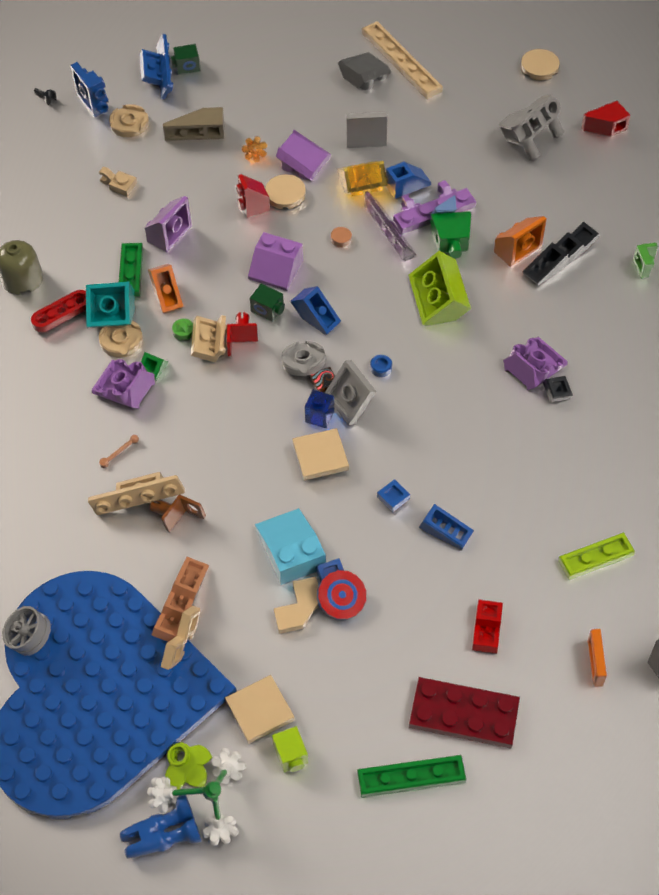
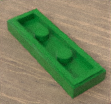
[119,243,143,297]

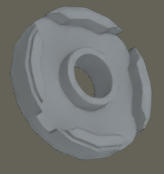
[281,341,326,376]

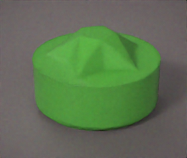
[172,319,193,341]

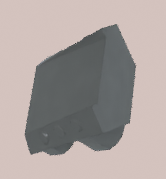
[338,52,392,90]

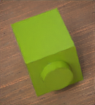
[272,726,308,773]

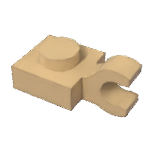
[99,167,137,196]

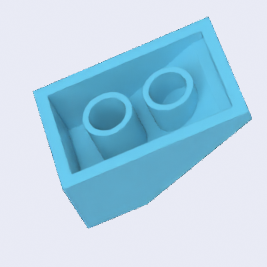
[255,508,326,585]

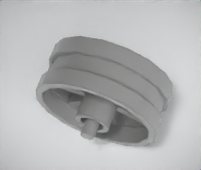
[2,606,51,655]

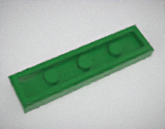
[357,755,466,798]

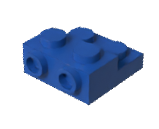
[70,62,109,117]

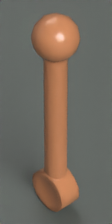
[99,435,139,468]

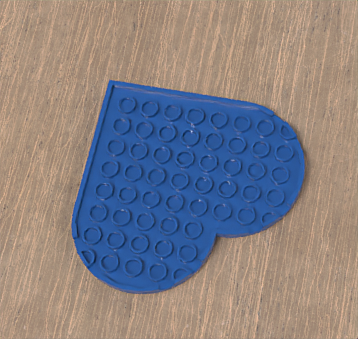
[0,571,237,819]

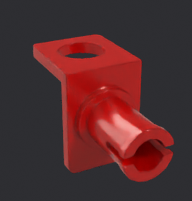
[227,312,258,357]

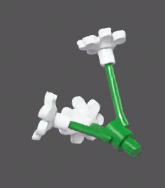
[147,748,246,845]

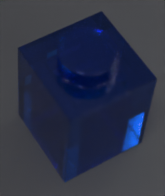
[304,389,334,429]

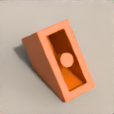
[148,264,184,313]

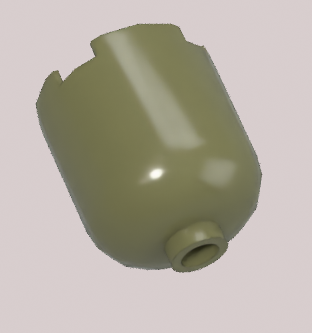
[0,240,43,295]

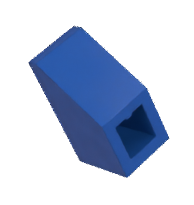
[386,162,431,199]

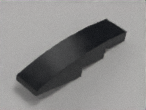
[522,222,600,285]

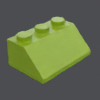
[408,251,471,326]

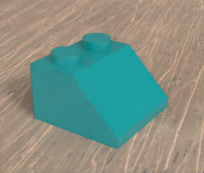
[86,282,135,328]

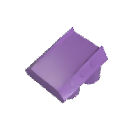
[276,129,331,181]
[503,337,568,390]
[91,359,155,408]

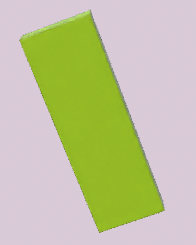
[558,532,635,580]

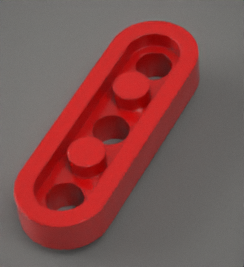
[31,290,86,332]

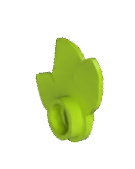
[165,743,212,790]

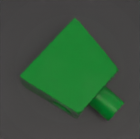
[430,211,471,259]

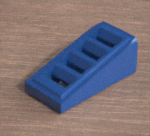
[419,504,474,550]

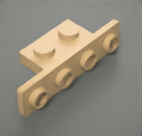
[88,472,185,515]

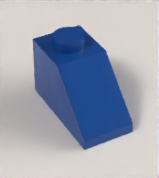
[290,286,341,335]

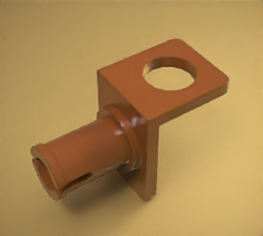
[150,495,206,532]

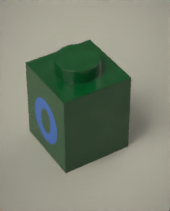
[171,44,201,75]
[249,284,285,322]

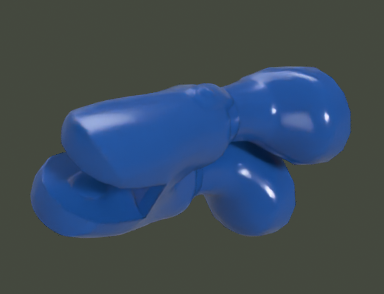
[119,795,202,859]

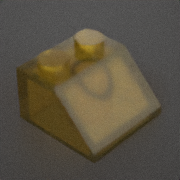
[337,161,388,196]

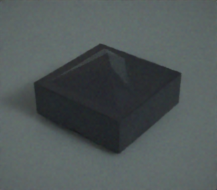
[543,376,573,403]

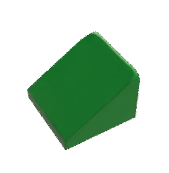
[141,352,169,381]

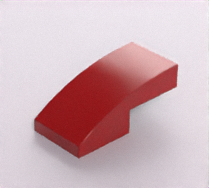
[472,599,503,654]

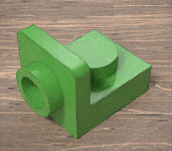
[633,242,658,279]

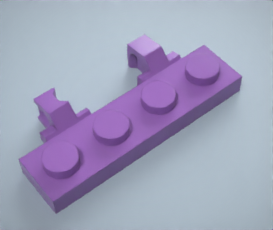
[393,180,476,235]

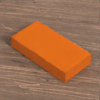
[587,629,607,687]

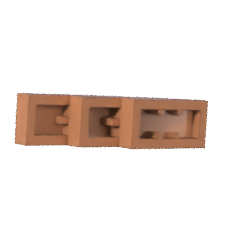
[152,557,209,642]

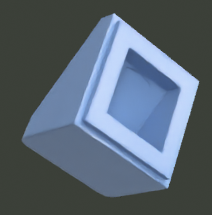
[432,195,457,214]

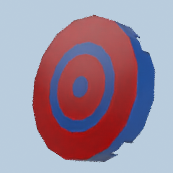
[317,570,366,620]

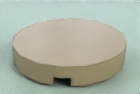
[521,49,560,81]
[109,104,149,137]
[265,174,306,209]
[99,320,143,357]

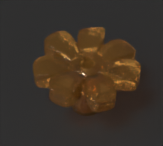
[242,136,267,162]

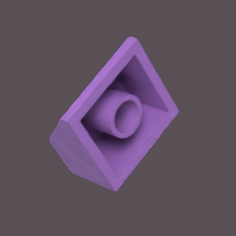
[145,196,192,252]
[248,232,303,291]

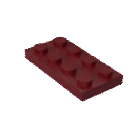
[409,677,520,749]

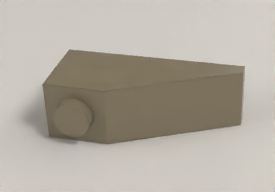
[163,107,224,141]

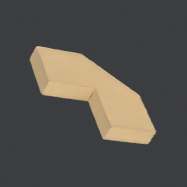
[274,577,319,634]
[161,606,201,670]

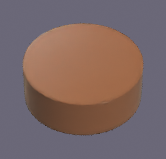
[331,227,352,247]

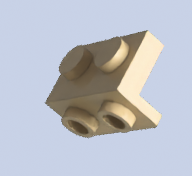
[191,315,227,363]

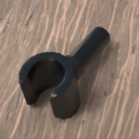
[34,88,57,105]

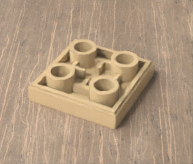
[292,428,349,481]
[225,675,295,744]

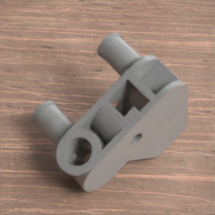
[498,95,565,160]

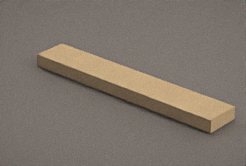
[362,21,443,99]

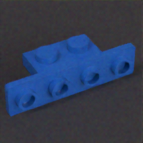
[139,34,173,100]

